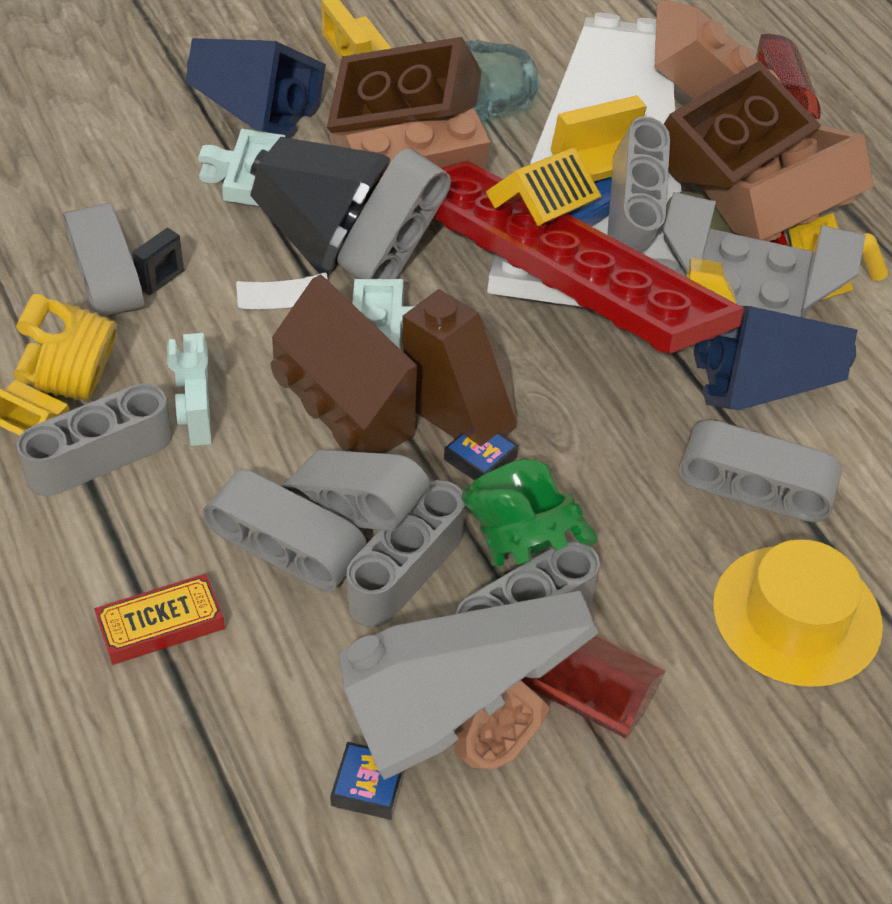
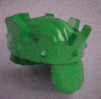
[461,459,598,567]

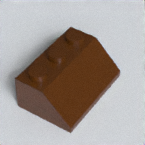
[327,37,482,133]
[664,60,821,188]
[271,274,417,454]

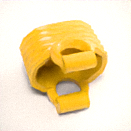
[13,294,117,402]

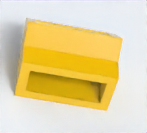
[686,257,737,304]
[0,380,69,436]

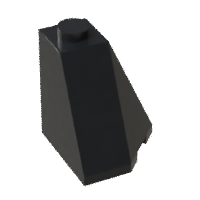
[250,136,390,278]

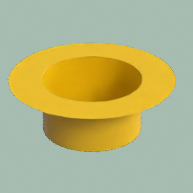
[713,539,883,687]

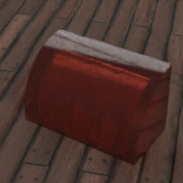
[755,34,821,119]
[521,636,666,739]

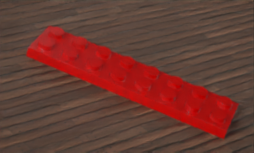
[433,161,744,354]

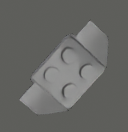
[663,192,866,318]

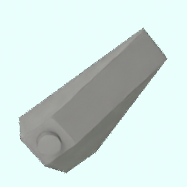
[339,591,599,780]

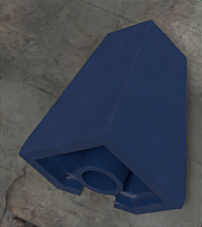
[185,38,326,138]
[694,306,858,410]

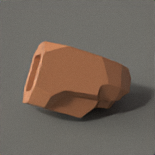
[454,680,550,769]

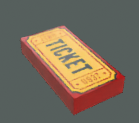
[94,574,225,665]

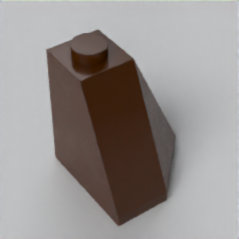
[402,289,516,447]

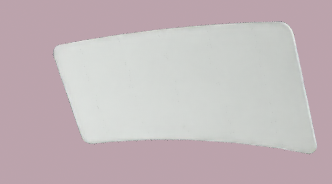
[236,273,328,309]

